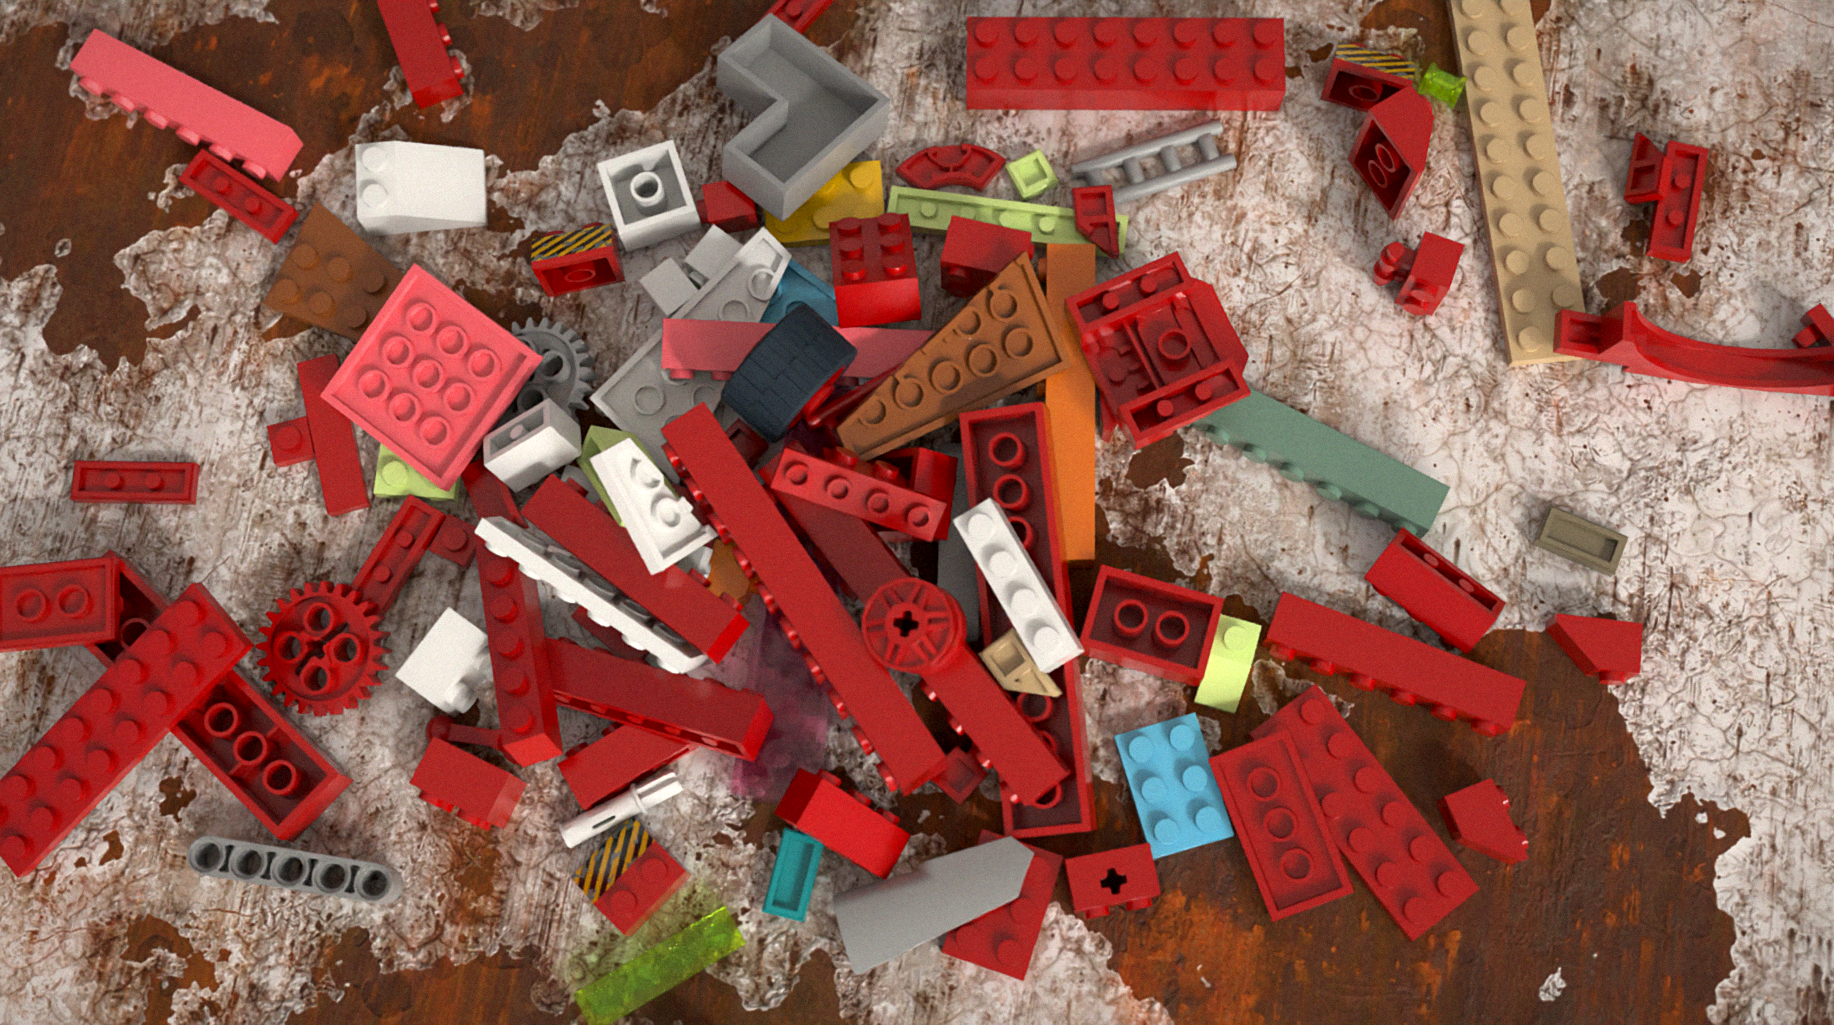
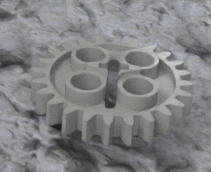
[491,317,597,432]

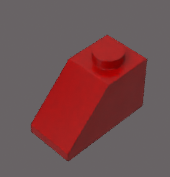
[1545,613,1643,685]

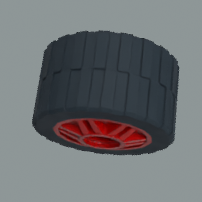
[721,304,857,444]

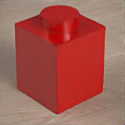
[697,180,759,234]

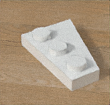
[589,438,718,575]

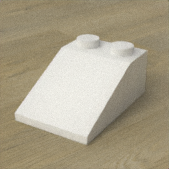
[355,141,488,236]

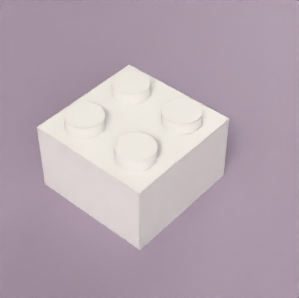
[596,139,702,252]
[395,607,493,718]

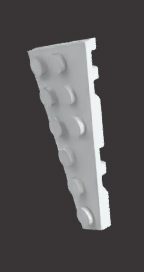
[589,226,792,485]
[474,516,731,674]

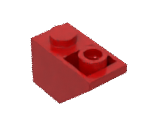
[1435,778,1529,865]

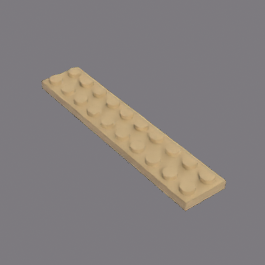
[1446,0,1586,367]

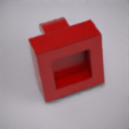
[1791,303,1834,349]

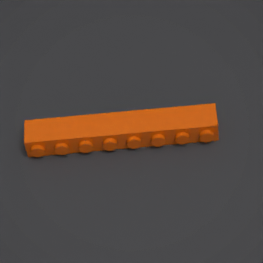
[1037,244,1095,569]

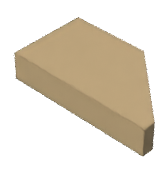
[979,628,1062,697]

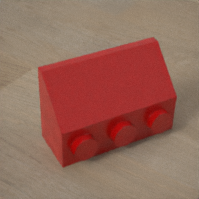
[1348,84,1434,221]

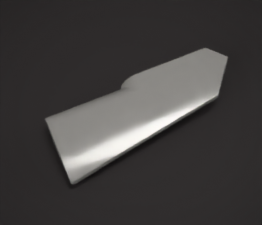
[833,836,1034,975]

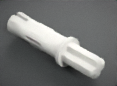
[559,770,682,848]

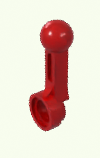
[425,714,520,765]

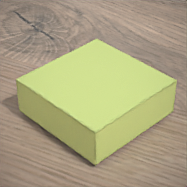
[1005,148,1058,202]

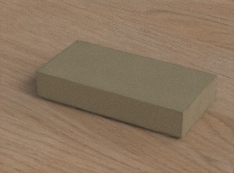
[1532,505,1629,577]

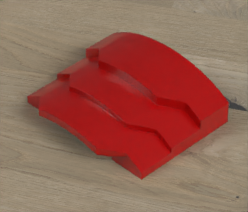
[1064,251,1251,451]

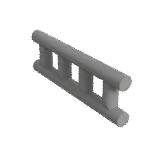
[1069,118,1237,206]

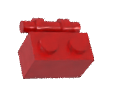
[1372,231,1465,316]

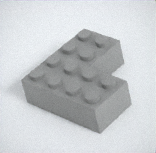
[716,13,890,222]

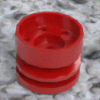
[862,577,967,674]

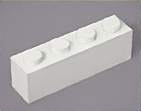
[953,498,1085,673]

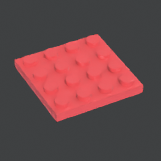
[320,263,544,492]

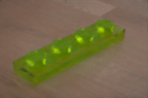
[573,906,747,1025]

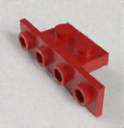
[770,446,947,542]

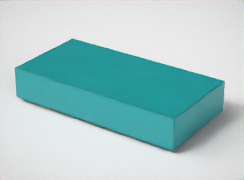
[762,828,824,923]

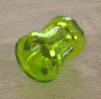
[1417,61,1468,110]

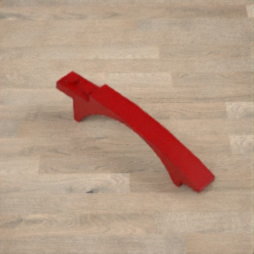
[1553,301,1834,396]

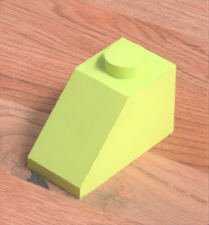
[1194,614,1262,714]

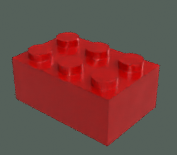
[829,212,922,329]
[1080,564,1224,688]

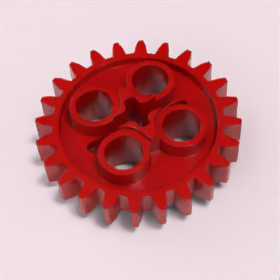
[256,581,392,717]

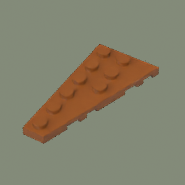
[263,200,405,343]
[832,251,1072,462]

